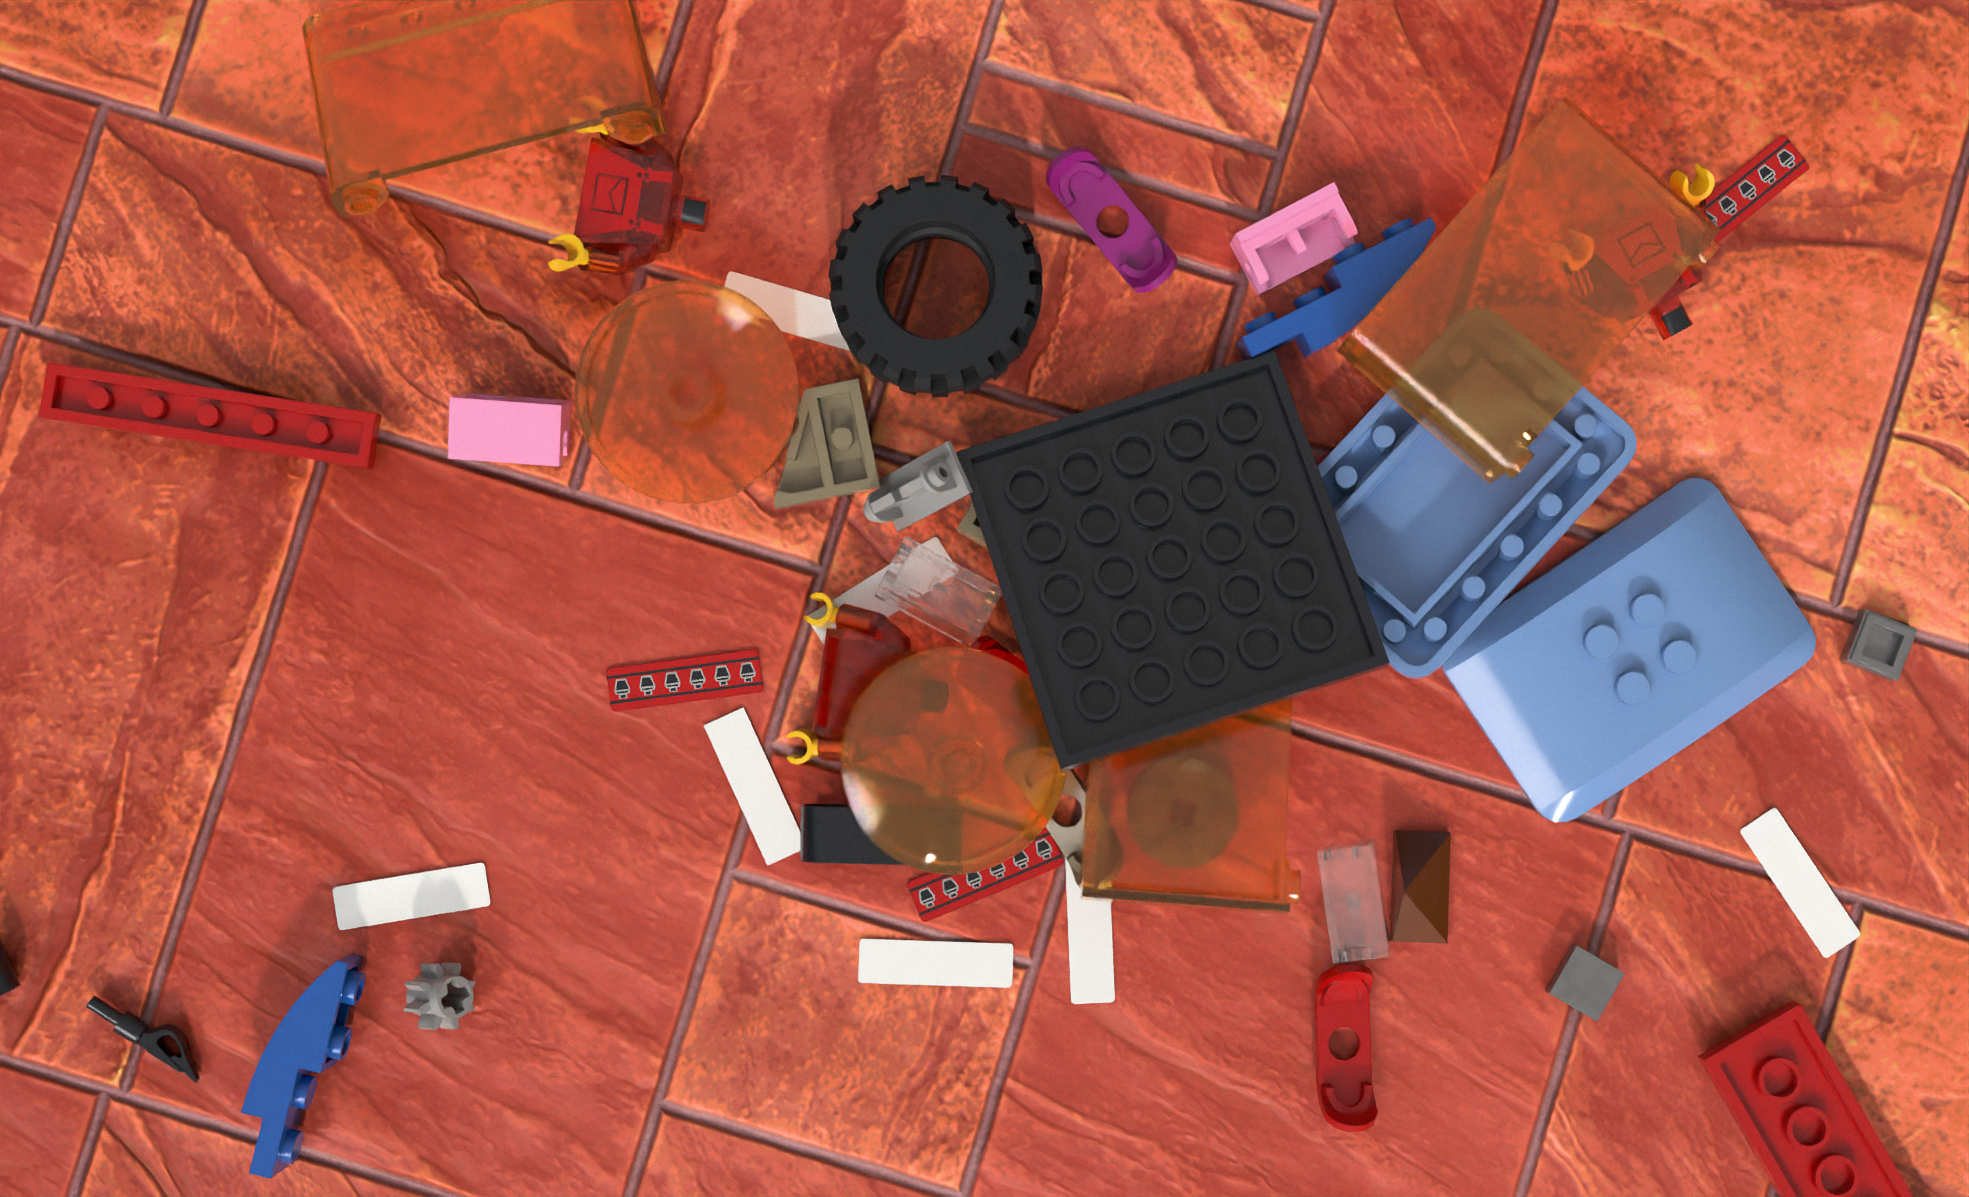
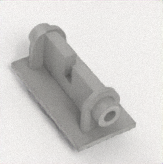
[863,441,973,532]

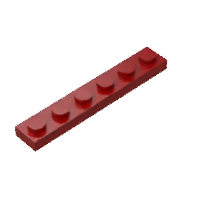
[38,362,382,470]

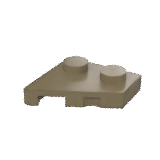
[774,378,881,509]

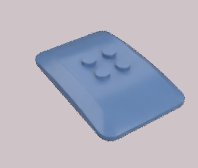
[1318,309,1637,679]
[1441,478,1816,822]

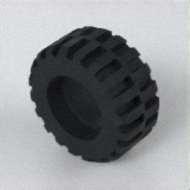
[828,175,1043,397]

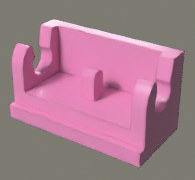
[1229,182,1358,297]
[448,392,572,466]

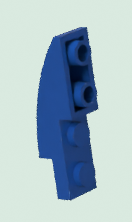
[1236,217,1436,360]
[241,954,366,1179]

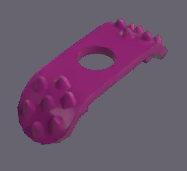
[1046,147,1178,293]

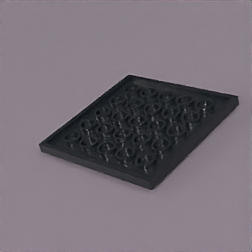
[956,351,1390,772]

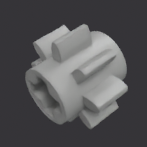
[403,962,476,1030]

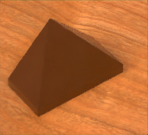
[1390,830,1451,943]

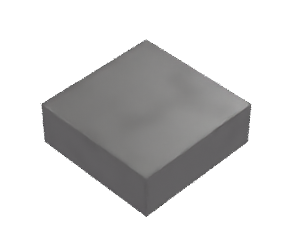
[1839,609,1918,681]
[1545,943,1625,1022]

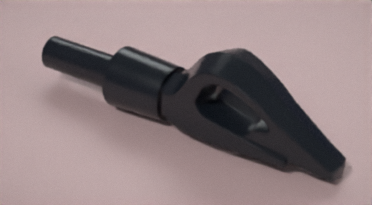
[86,996,200,1083]

